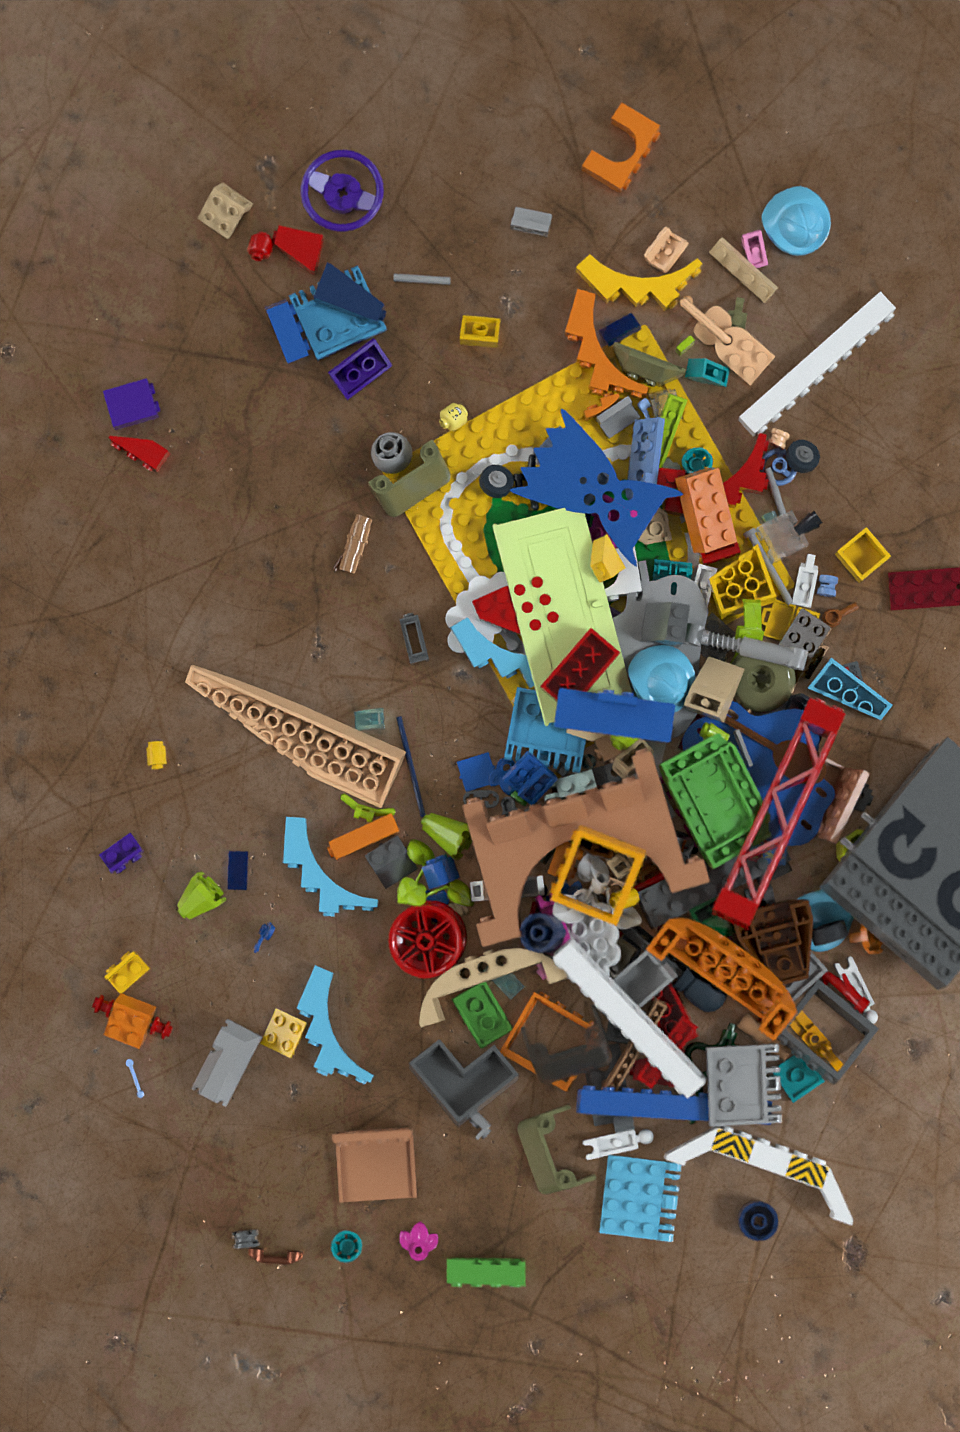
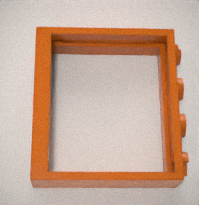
[500,991,602,1092]

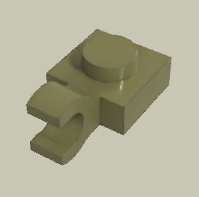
[728,297,747,329]

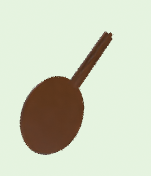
[724,715,827,785]

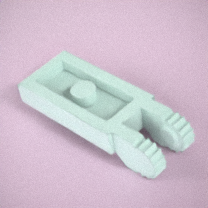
[544,769,597,802]

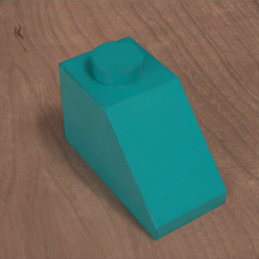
[685,358,730,387]

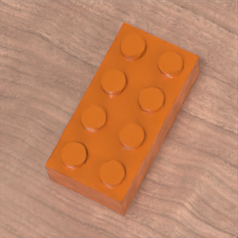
[675,468,737,553]

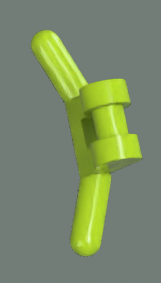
[340,794,396,823]

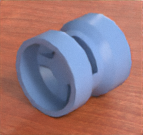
[817,575,838,597]

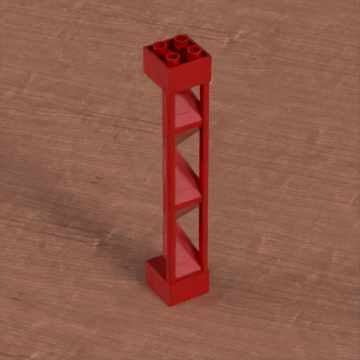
[712,697,846,930]

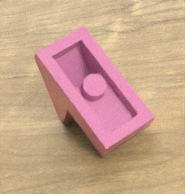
[741,230,768,268]

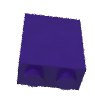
[103,378,161,430]

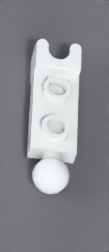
[833,956,878,1024]
[582,1129,654,1160]

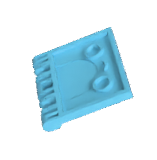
[599,1155,682,1242]

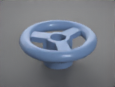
[760,448,797,486]

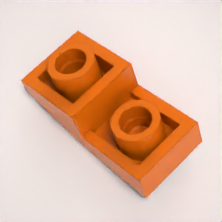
[584,392,620,421]

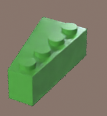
[447,1258,525,1287]

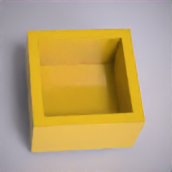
[835,527,891,583]

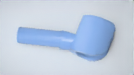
[638,398,651,419]

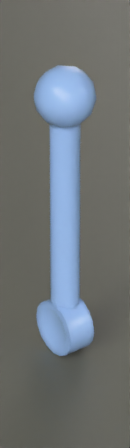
[126,1059,144,1098]

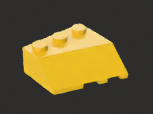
[709,544,777,619]

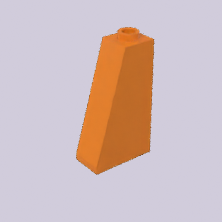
[327,813,400,860]

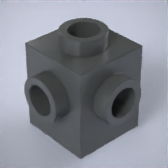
[853,783,874,812]

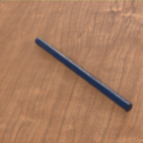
[396,716,426,818]

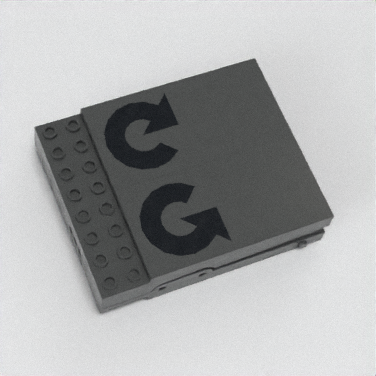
[819,737,960,990]

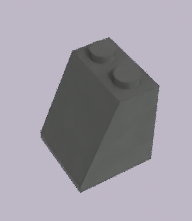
[640,602,690,648]

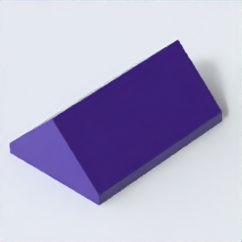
[328,338,392,400]

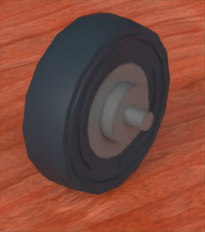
[786,440,820,473]

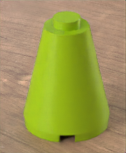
[421,813,473,860]

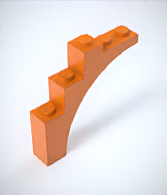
[565,289,648,399]

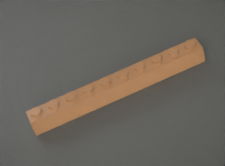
[600,998,667,1091]

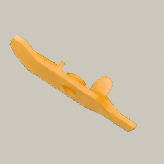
[790,1010,843,1072]

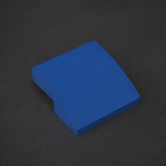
[502,751,558,806]

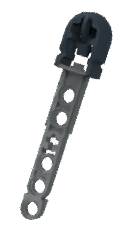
[595,893,727,1012]

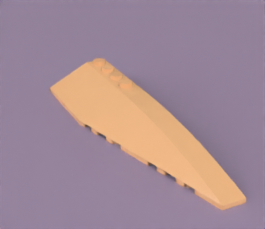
[185,665,406,808]

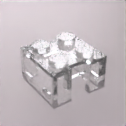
[756,510,809,564]

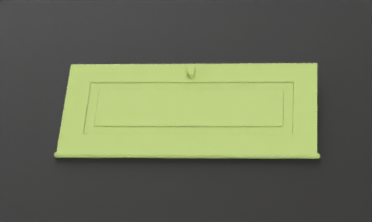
[493,508,632,726]

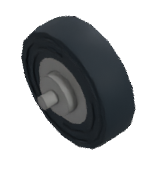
[479,464,514,498]

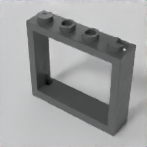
[777,979,879,1085]

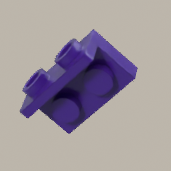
[99,833,144,874]

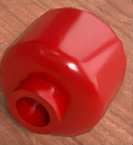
[247,232,274,262]

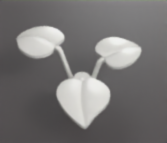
[552,854,642,929]

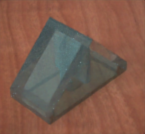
[355,708,385,731]

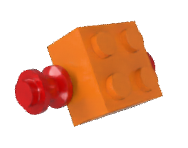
[92,993,173,1049]

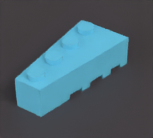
[808,658,892,720]

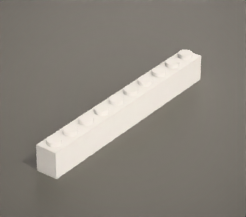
[738,291,896,437]
[553,937,706,1098]

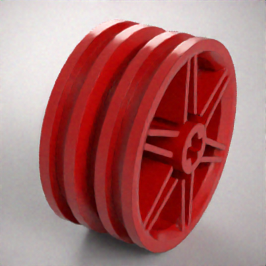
[389,900,467,978]

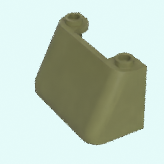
[368,440,451,517]

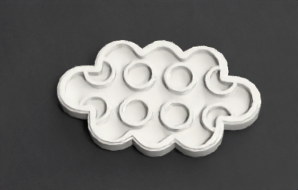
[445,572,508,653]
[566,889,621,976]

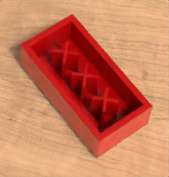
[540,628,621,702]

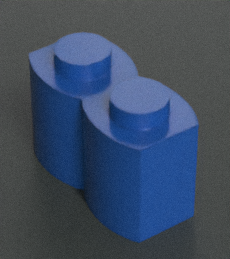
[422,854,460,889]

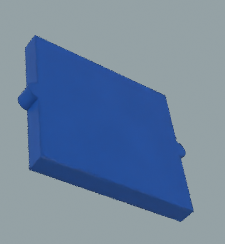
[457,752,495,792]

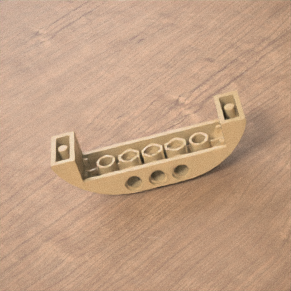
[419,948,568,1027]

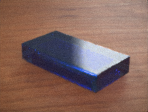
[599,312,641,347]
[228,851,249,890]

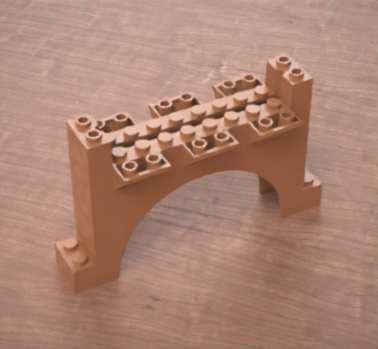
[463,748,710,947]

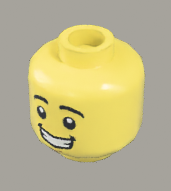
[439,403,468,431]

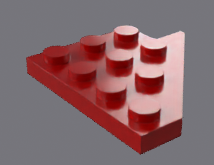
[472,576,559,635]

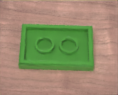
[451,982,513,1049]

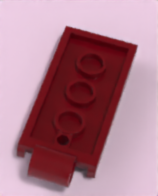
[888,567,960,611]

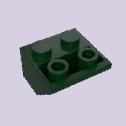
[689,895,736,938]

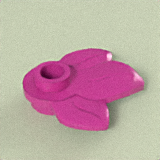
[399,1222,438,1261]

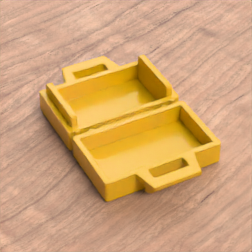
[761,600,820,642]

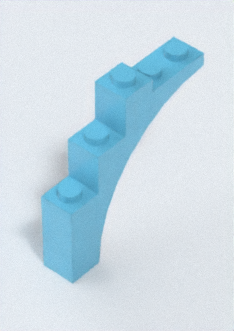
[450,618,535,688]
[283,817,378,917]
[297,965,374,1084]

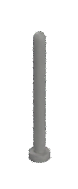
[743,528,793,605]

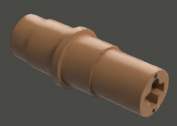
[339,514,373,574]
[737,1013,792,1062]

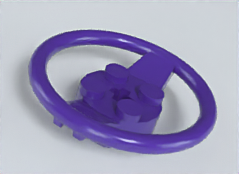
[300,150,384,232]

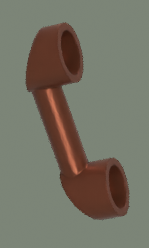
[248,1248,303,1265]

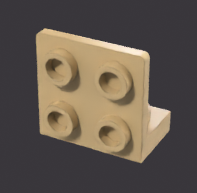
[198,183,253,239]

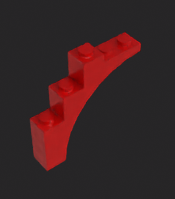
[664,433,769,517]

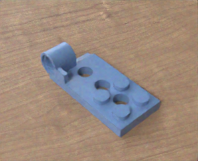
[626,417,665,500]

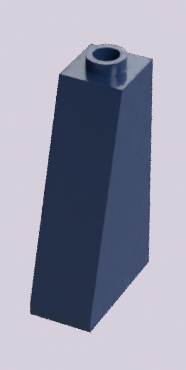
[313,262,387,325]

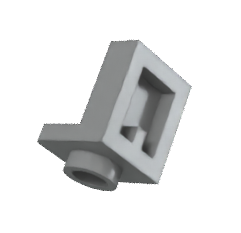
[469,1112,491,1140]

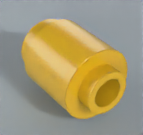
[146,741,167,770]
[609,888,639,910]

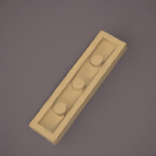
[709,237,778,303]

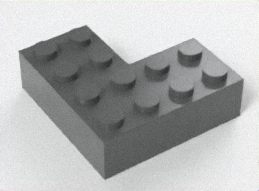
[409,1039,519,1127]

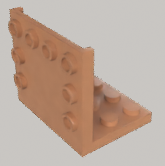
[801,758,869,844]
[332,1127,417,1203]

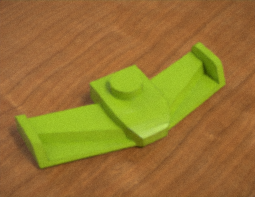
[730,599,764,664]

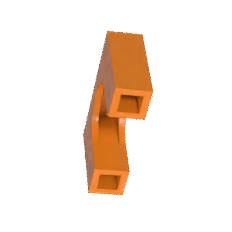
[582,102,661,193]

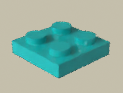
[773,1055,825,1103]

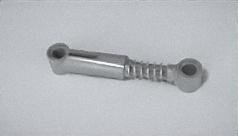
[685,623,808,670]

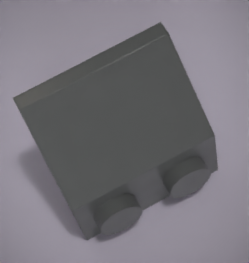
[365,835,418,889]

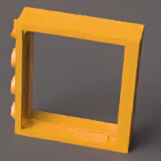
[549,824,646,926]

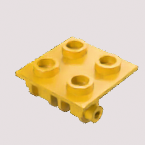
[260,1008,307,1058]

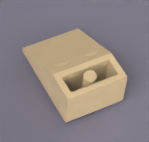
[684,657,745,723]

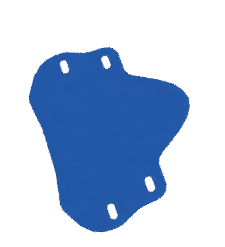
[682,701,835,846]

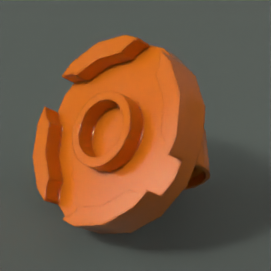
[848,924,884,955]

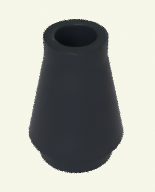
[794,511,823,537]

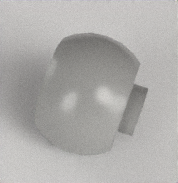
[371,432,412,474]

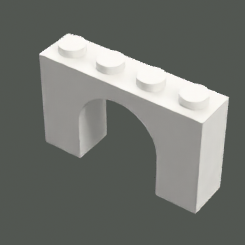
[605,546,642,602]

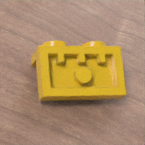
[105,951,150,994]

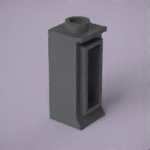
[399,613,429,665]

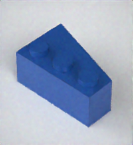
[265,299,310,363]

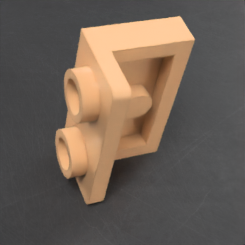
[644,226,688,274]

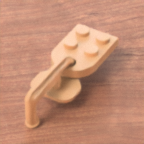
[680,296,776,385]

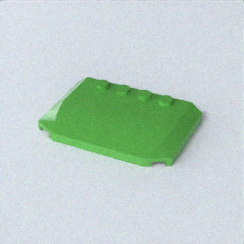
[659,733,771,869]

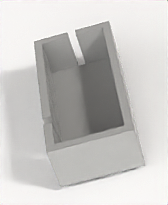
[591,951,678,1028]

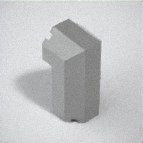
[191,1019,263,1107]

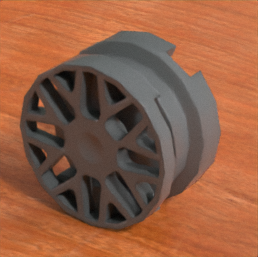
[231,1229,260,1249]

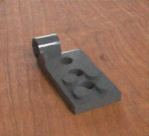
[581,1043,635,1133]

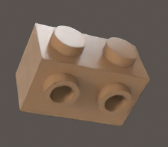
[594,734,623,764]

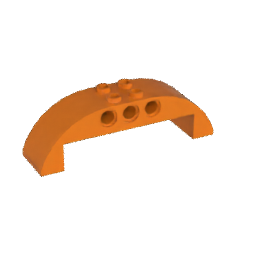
[646,918,797,1041]

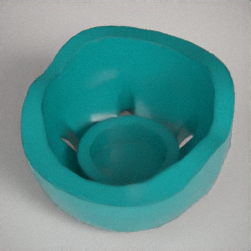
[682,447,713,474]
[331,1231,362,1263]

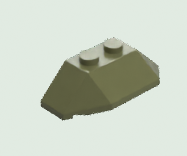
[613,342,686,387]

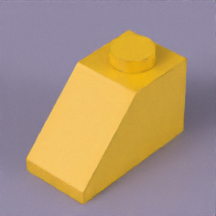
[590,535,626,583]

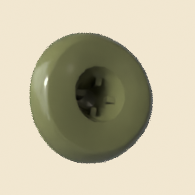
[732,653,796,712]

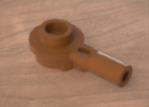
[822,602,859,628]

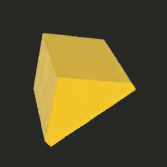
[460,315,500,348]

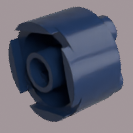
[520,913,566,953]
[738,1200,778,1241]

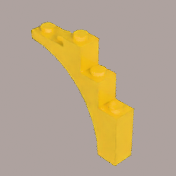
[576,254,703,311]

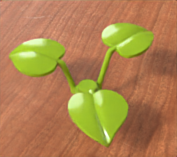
[397,839,474,907]

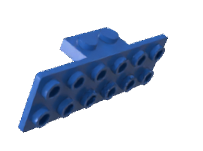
[554,688,675,743]

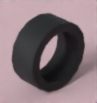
[812,920,849,946]

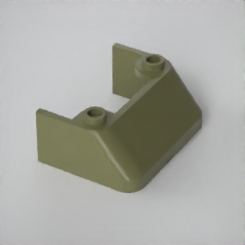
[517,1104,596,1194]

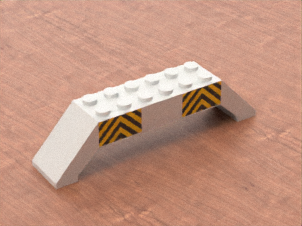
[664,1126,853,1225]

